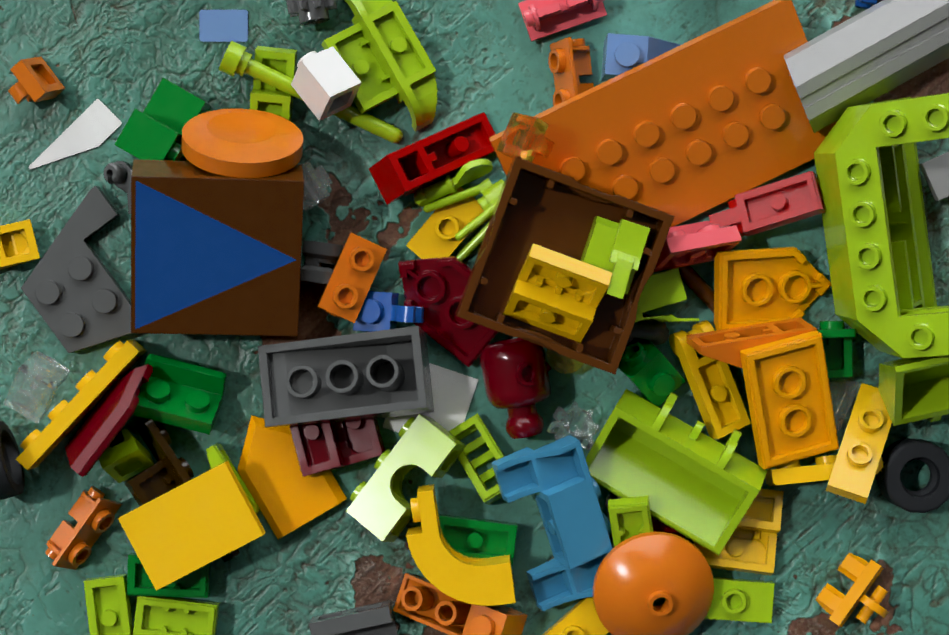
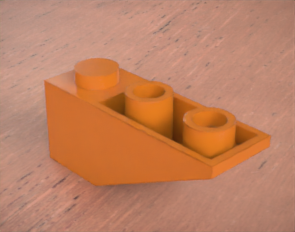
[393,573,528,635]

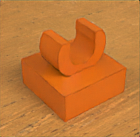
[8,56,65,104]

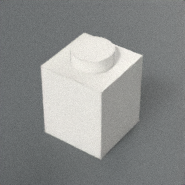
[291,46,362,121]

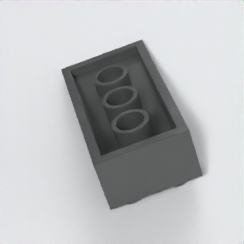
[258,326,434,428]

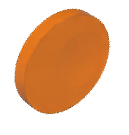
[181,108,303,178]

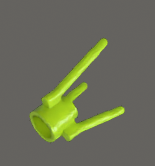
[423,178,504,261]

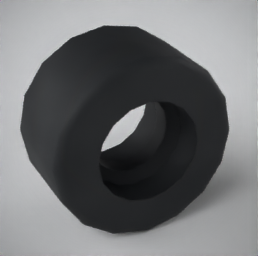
[876,438,949,513]

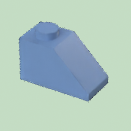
[601,33,680,81]

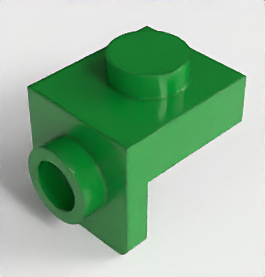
[817,321,856,378]
[618,339,686,407]

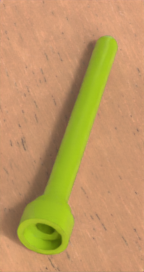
[218,41,403,143]

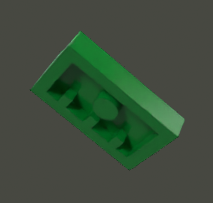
[132,354,226,435]

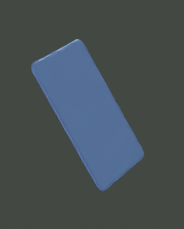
[199,10,248,42]

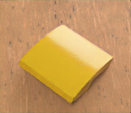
[503,243,612,343]
[694,488,784,576]

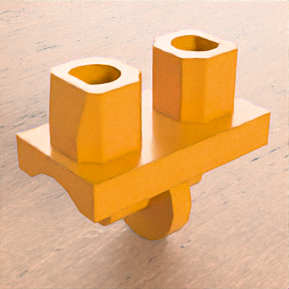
[816,553,889,627]

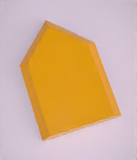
[714,246,831,330]
[237,415,347,539]

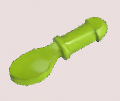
[414,159,493,207]

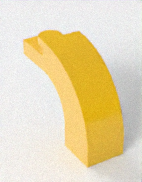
[406,484,516,606]

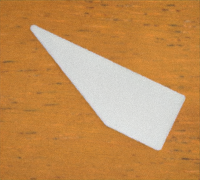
[29,99,122,169]

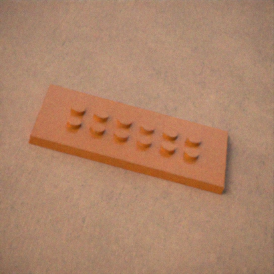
[489,0,838,227]

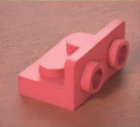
[654,221,742,272]

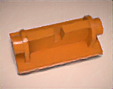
[548,37,594,106]
[317,232,387,323]
[45,486,121,570]

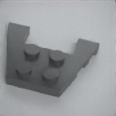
[21,186,131,353]

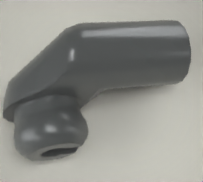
[103,161,133,214]
[626,315,669,346]

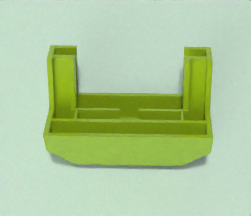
[814,93,949,358]

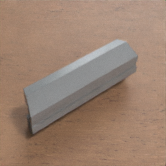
[783,0,949,133]

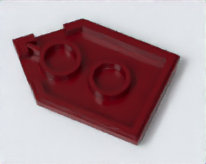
[398,256,498,367]
[65,364,153,477]

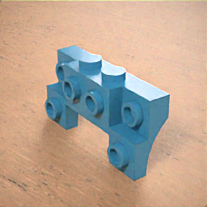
[491,435,613,611]

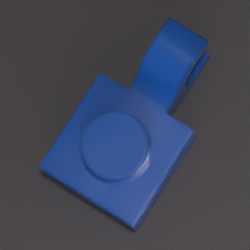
[353,291,424,332]

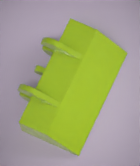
[878,355,949,426]
[585,389,768,555]

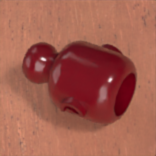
[480,338,551,439]

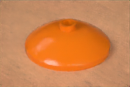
[593,532,714,635]

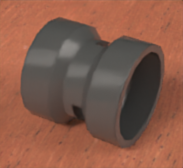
[300,240,343,284]

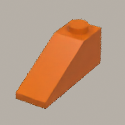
[686,317,817,368]

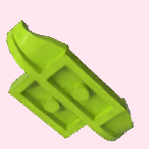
[321,0,438,132]

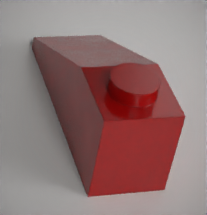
[369,112,495,205]

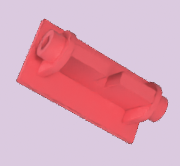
[518,0,607,42]

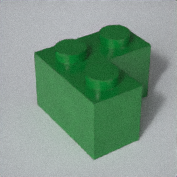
[114,78,211,161]

